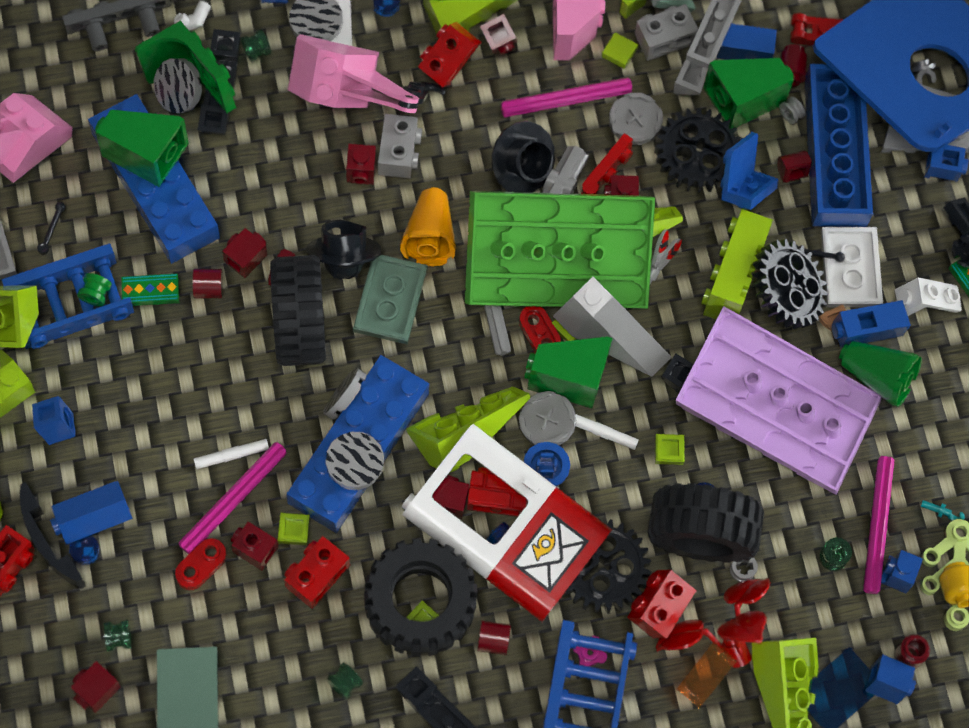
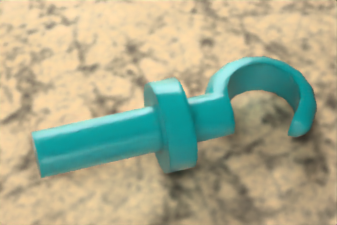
[921,500,965,521]

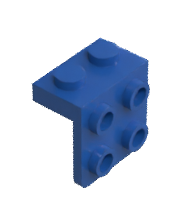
[721,132,778,210]

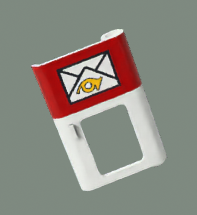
[401,424,612,622]

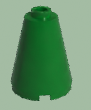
[839,341,922,407]

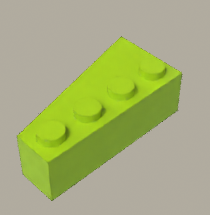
[423,0,518,34]
[701,209,773,320]

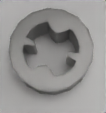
[779,97,806,124]
[730,557,758,582]

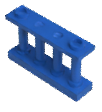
[1,243,134,349]
[543,620,637,728]

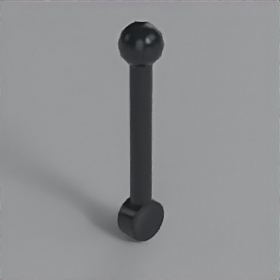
[37,202,66,255]
[796,244,845,263]

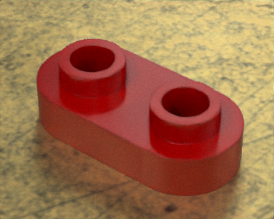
[519,306,561,353]
[175,538,227,590]

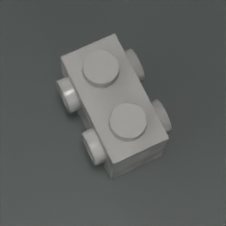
[634,4,698,61]
[378,114,422,179]

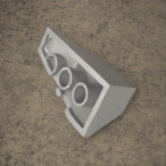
[553,277,672,377]

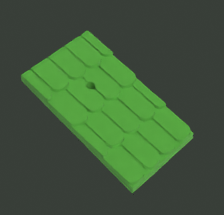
[465,191,655,308]

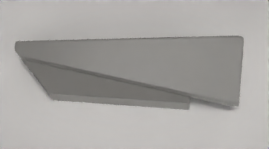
[673,0,742,95]

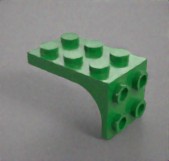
[135,20,236,113]

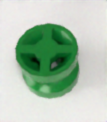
[77,273,112,307]

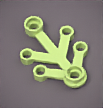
[920,519,969,631]

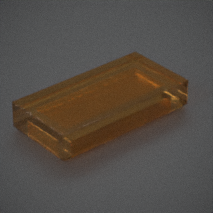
[677,642,737,708]

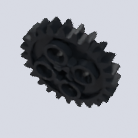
[654,107,742,193]
[751,239,828,329]
[565,519,651,614]

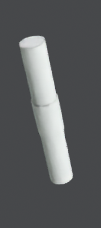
[576,414,639,450]
[194,439,269,469]

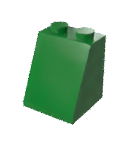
[703,58,794,129]
[95,110,189,187]
[524,337,613,408]

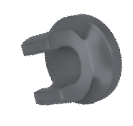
[910,59,936,85]

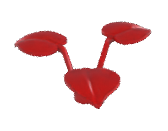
[656,578,770,668]

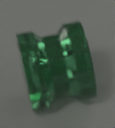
[241,29,272,62]
[819,537,852,571]
[104,619,132,652]
[326,662,364,700]

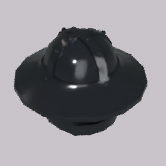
[491,121,555,193]
[306,219,381,280]

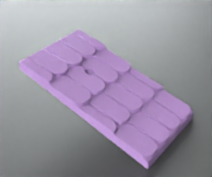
[676,306,881,495]

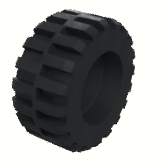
[270,255,326,366]
[647,483,764,563]
[364,538,477,657]

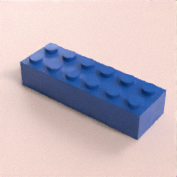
[804,64,873,227]
[88,94,220,264]
[286,355,429,534]

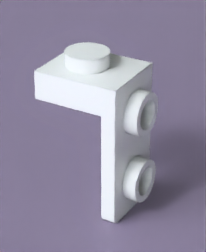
[895,278,962,316]

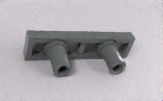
[62,0,171,52]

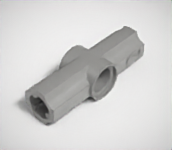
[543,146,589,194]

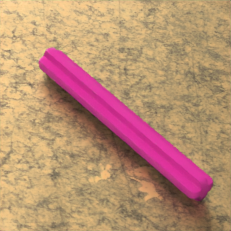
[501,78,632,117]
[179,442,286,554]
[863,456,894,594]

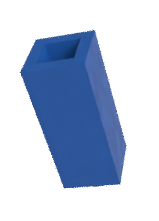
[716,24,777,60]
[832,300,911,348]
[50,480,133,545]

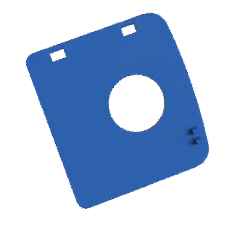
[813,0,969,152]

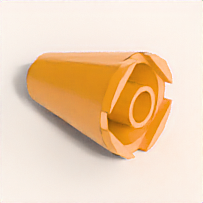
[400,187,456,267]

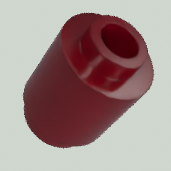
[780,44,807,87]
[895,635,930,669]

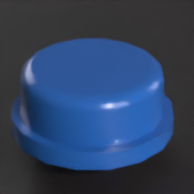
[523,442,570,487]

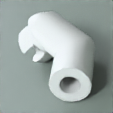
[174,1,211,31]

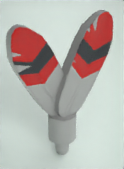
[650,229,682,284]

